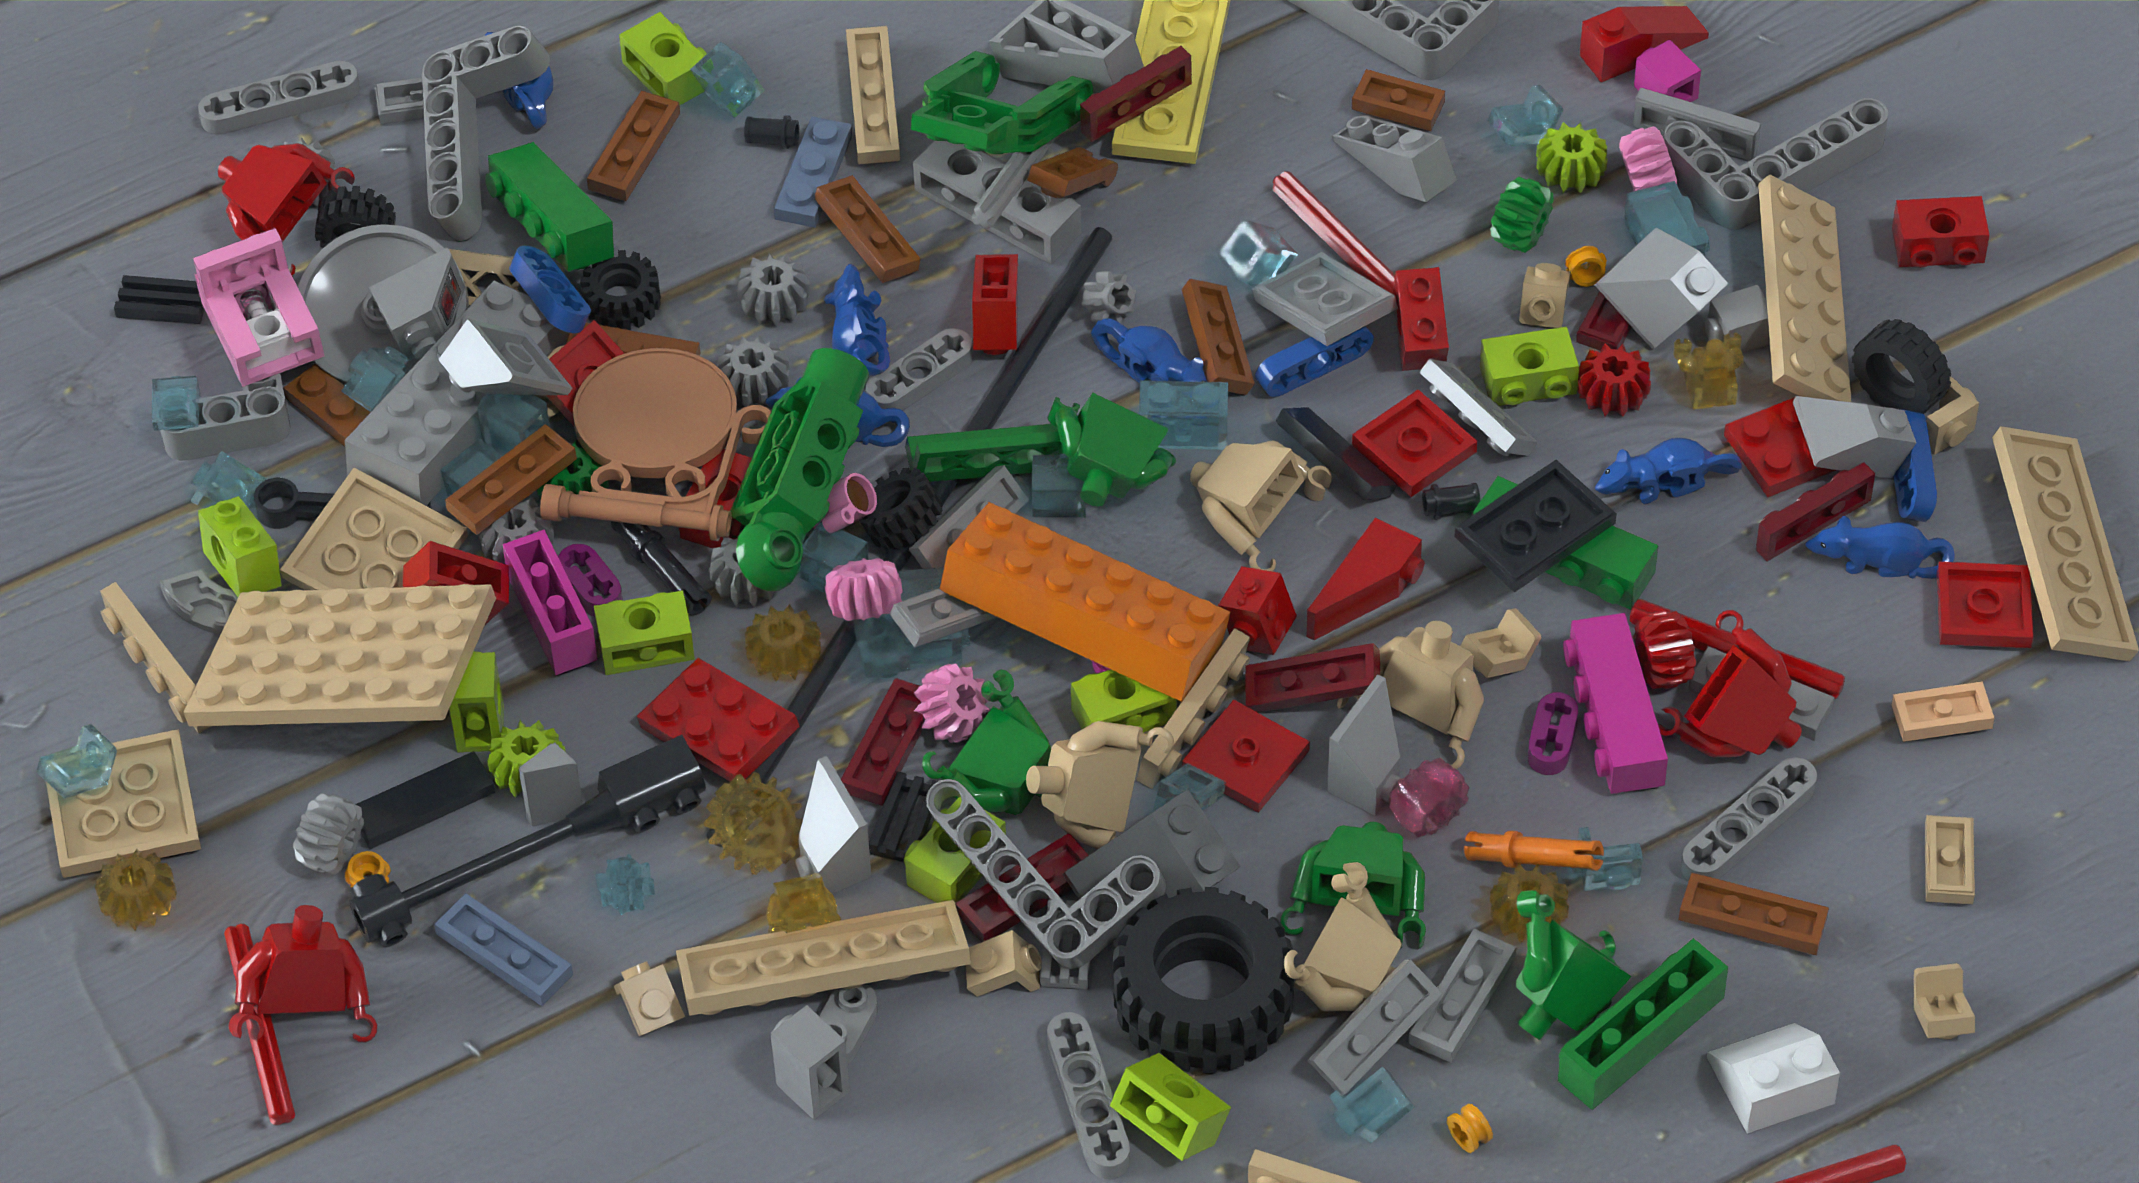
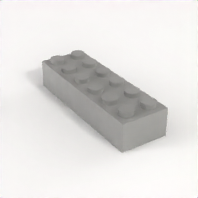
[344,281,568,506]

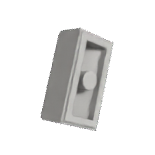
[519,742,583,826]

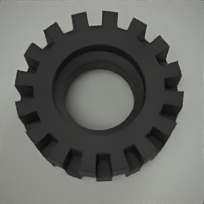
[315,186,396,249]
[581,250,661,330]
[859,467,943,550]

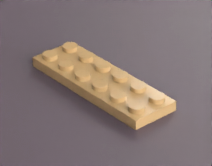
[1758,174,1851,402]
[1992,426,2139,661]
[676,900,971,1016]

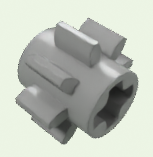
[1081,271,1136,323]

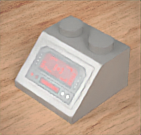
[369,247,465,362]

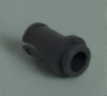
[744,115,800,149]
[1422,483,1480,520]

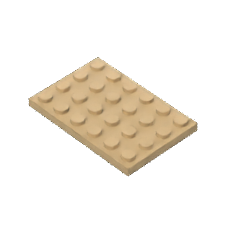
[183,584,496,726]

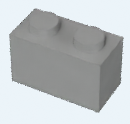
[771,1005,850,1120]

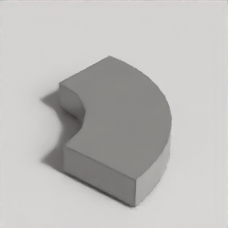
[160,568,238,635]

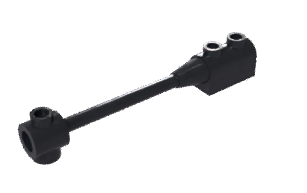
[349,735,706,947]

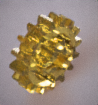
[704,772,803,875]

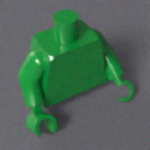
[1047,392,1176,507]
[922,669,1051,815]
[1280,822,1426,949]
[1516,890,1632,1041]

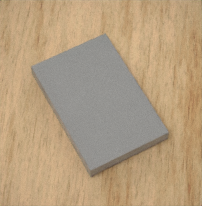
[1252,252,1398,346]

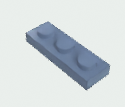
[774,116,852,228]
[434,893,573,1006]

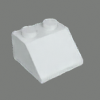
[1707,1023,1840,1134]

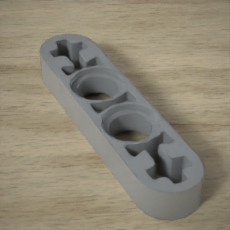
[198,61,360,134]
[1681,757,1817,881]
[1047,1012,1130,1179]

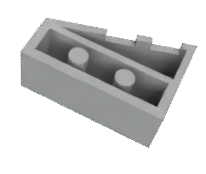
[989,0,1144,93]

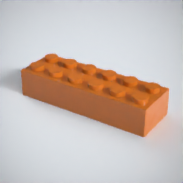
[940,502,1230,702]

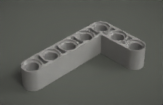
[1287,0,1499,80]
[422,25,550,241]
[1663,98,1888,229]
[158,311,291,461]
[926,779,1166,969]

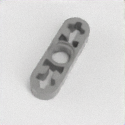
[866,328,973,410]

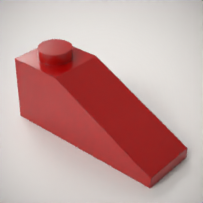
[1580,6,1709,83]
[972,254,1018,355]
[1306,518,1425,640]

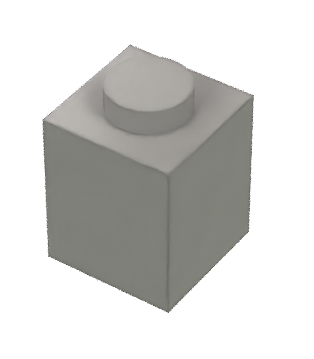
[1704,284,1770,358]

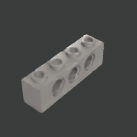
[913,141,1082,265]

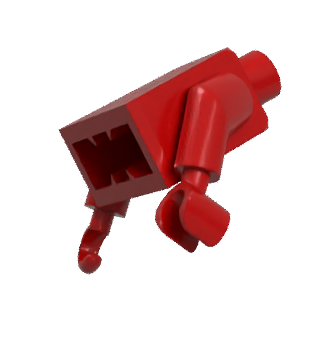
[218,143,355,277]
[1658,610,1802,758]
[229,905,378,1042]

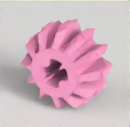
[1619,126,1677,202]
[825,558,903,621]
[914,663,990,743]

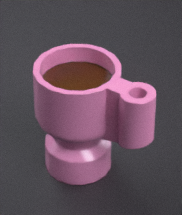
[813,473,877,534]

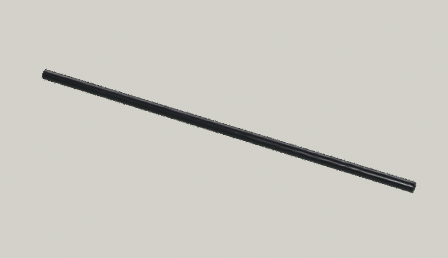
[706,227,1113,848]

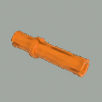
[1464,831,1604,871]

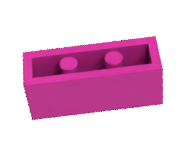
[502,530,598,675]

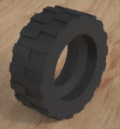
[1852,319,1951,414]

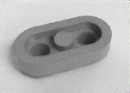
[819,983,878,1064]

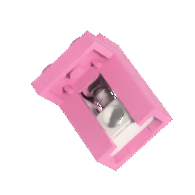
[193,228,325,387]

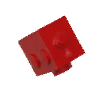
[1218,566,1297,655]

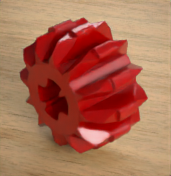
[1577,343,1651,417]
[1633,610,1697,689]

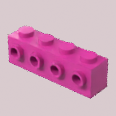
[1563,613,1668,794]

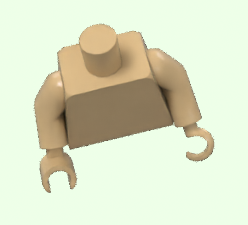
[1190,441,1332,572]
[1337,621,1484,771]
[1026,721,1174,849]
[1284,862,1402,1011]

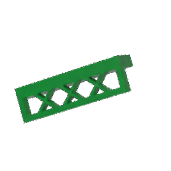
[905,424,1069,482]

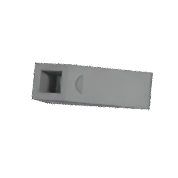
[1332,115,1457,202]

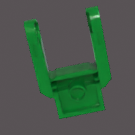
[911,51,1093,154]

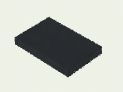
[1454,460,1617,592]

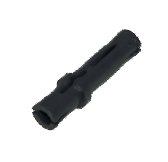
[611,521,712,616]

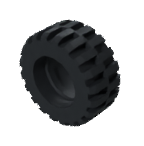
[1113,887,1295,1073]

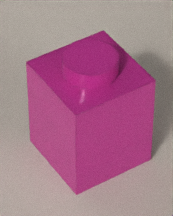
[1634,40,1701,102]

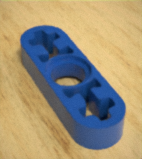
[509,246,591,333]
[1255,326,1374,397]
[1894,409,1937,522]

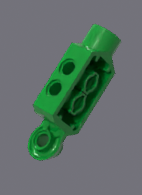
[730,348,869,592]

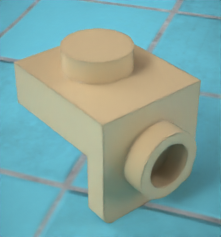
[1519,263,1570,328]
[1927,377,1979,455]
[1460,608,1541,678]
[966,930,1042,997]
[614,961,685,1037]
[1914,963,1975,1039]

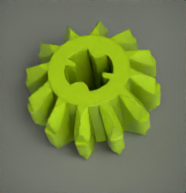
[1536,122,1608,193]
[487,719,566,798]

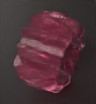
[1389,758,1470,837]

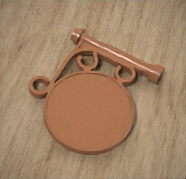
[540,348,771,541]

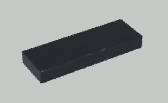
[1276,407,1397,500]
[355,751,496,849]

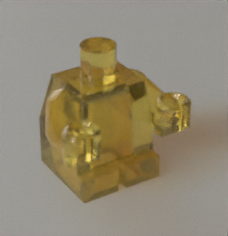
[1673,333,1744,410]
[766,872,841,933]

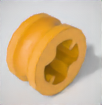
[1447,1103,1493,1153]

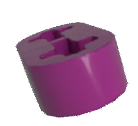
[558,544,623,617]
[1528,692,1578,775]

